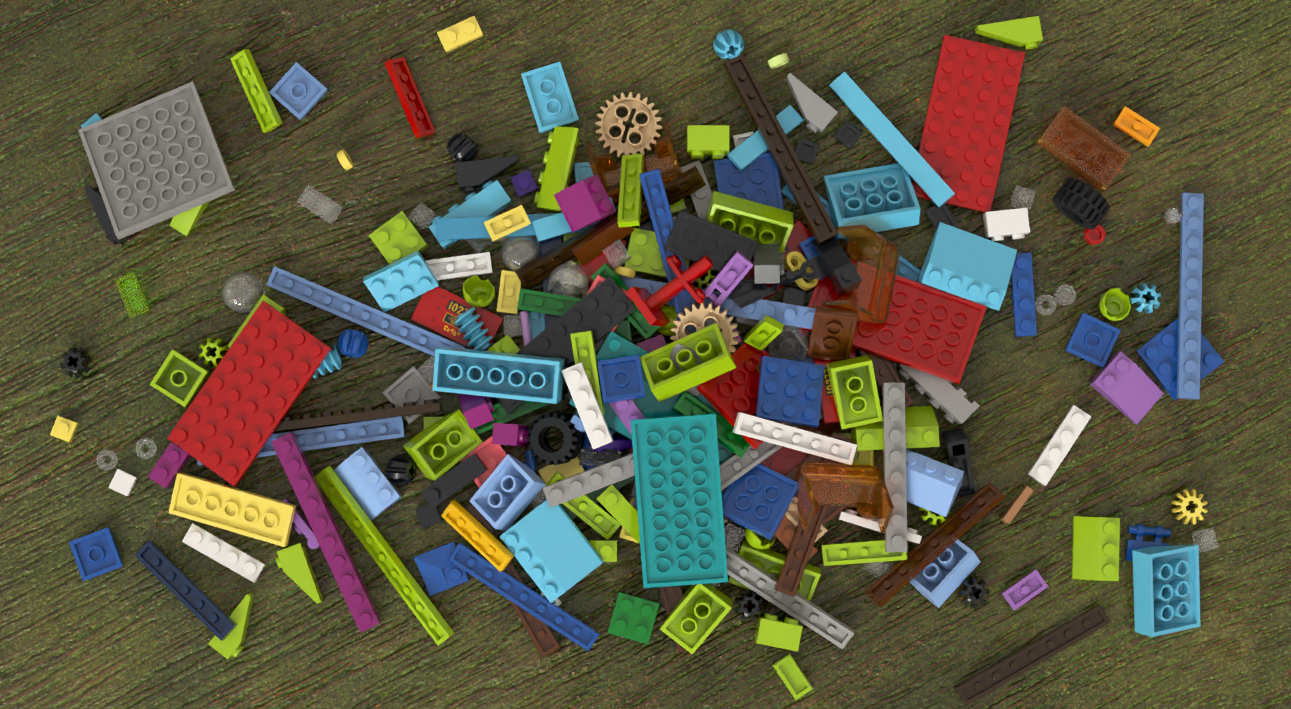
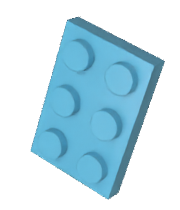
[521,61,579,133]
[363,251,439,313]

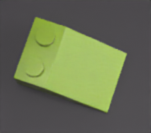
[827,355,883,429]
[403,409,482,481]
[660,583,732,654]

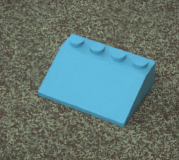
[824,163,920,239]
[917,222,1017,311]
[500,500,604,603]
[1132,544,1201,637]

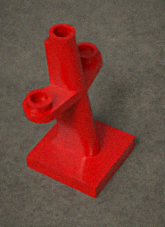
[626,254,714,327]

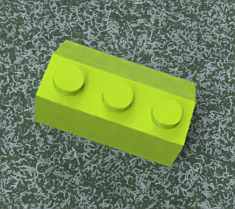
[1072,516,1120,581]

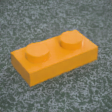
[1113,106,1160,147]

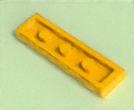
[441,500,514,572]

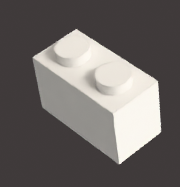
[983,208,1030,242]

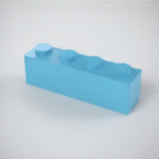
[429,180,512,249]

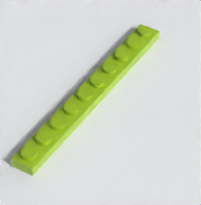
[315,466,455,646]

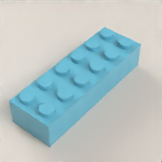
[432,346,565,404]

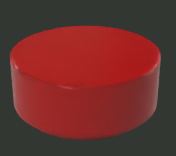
[1084,224,1106,245]

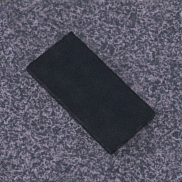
[664,210,758,281]

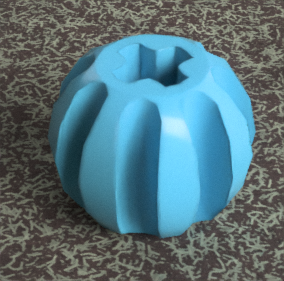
[713,29,744,60]
[1130,283,1162,314]

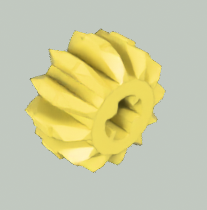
[1171,489,1208,524]

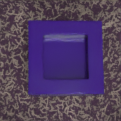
[510,170,538,198]

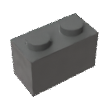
[754,245,784,284]

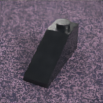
[456,156,519,193]
[84,185,133,245]
[811,238,862,296]
[942,428,975,497]
[421,453,488,509]

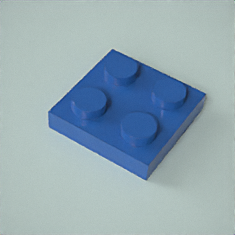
[1064,313,1121,368]
[597,355,646,404]
[69,527,124,581]

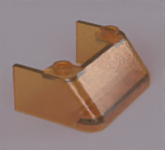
[587,122,682,206]
[822,225,899,324]
[797,463,894,533]

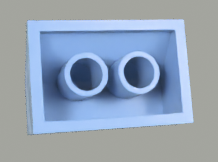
[334,447,403,521]
[906,449,964,517]
[469,454,546,531]
[910,540,980,608]

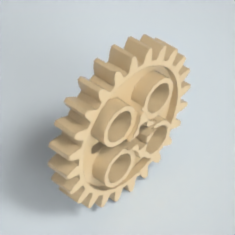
[595,92,662,158]
[670,302,739,352]

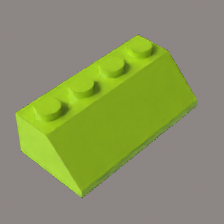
[534,126,580,213]
[704,191,794,252]
[640,323,736,402]
[851,406,940,451]

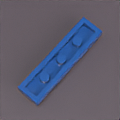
[1011,253,1037,337]

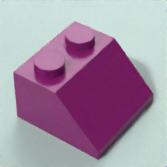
[554,174,616,233]

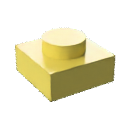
[50,415,79,442]

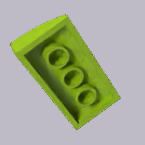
[728,540,821,601]

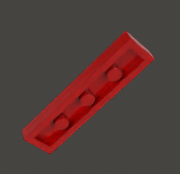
[384,57,435,139]

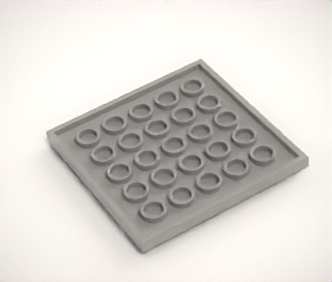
[78,81,235,239]

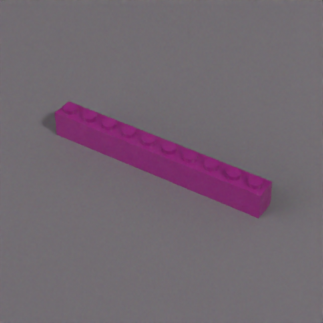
[271,432,382,633]

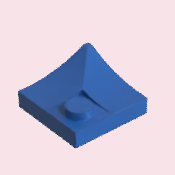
[414,541,469,596]

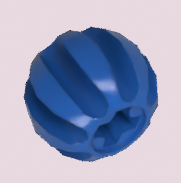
[337,329,368,358]

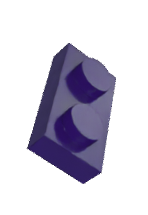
[588,435,633,452]

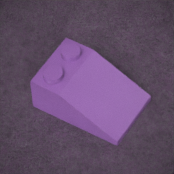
[1089,351,1164,425]

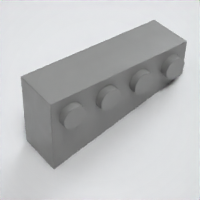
[897,364,980,425]

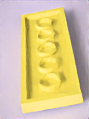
[169,472,296,547]

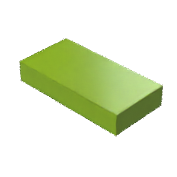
[772,653,813,700]

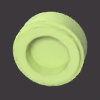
[768,53,789,69]

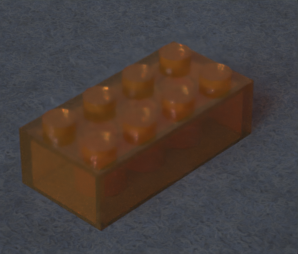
[1035,106,1131,191]

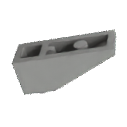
[786,73,838,134]

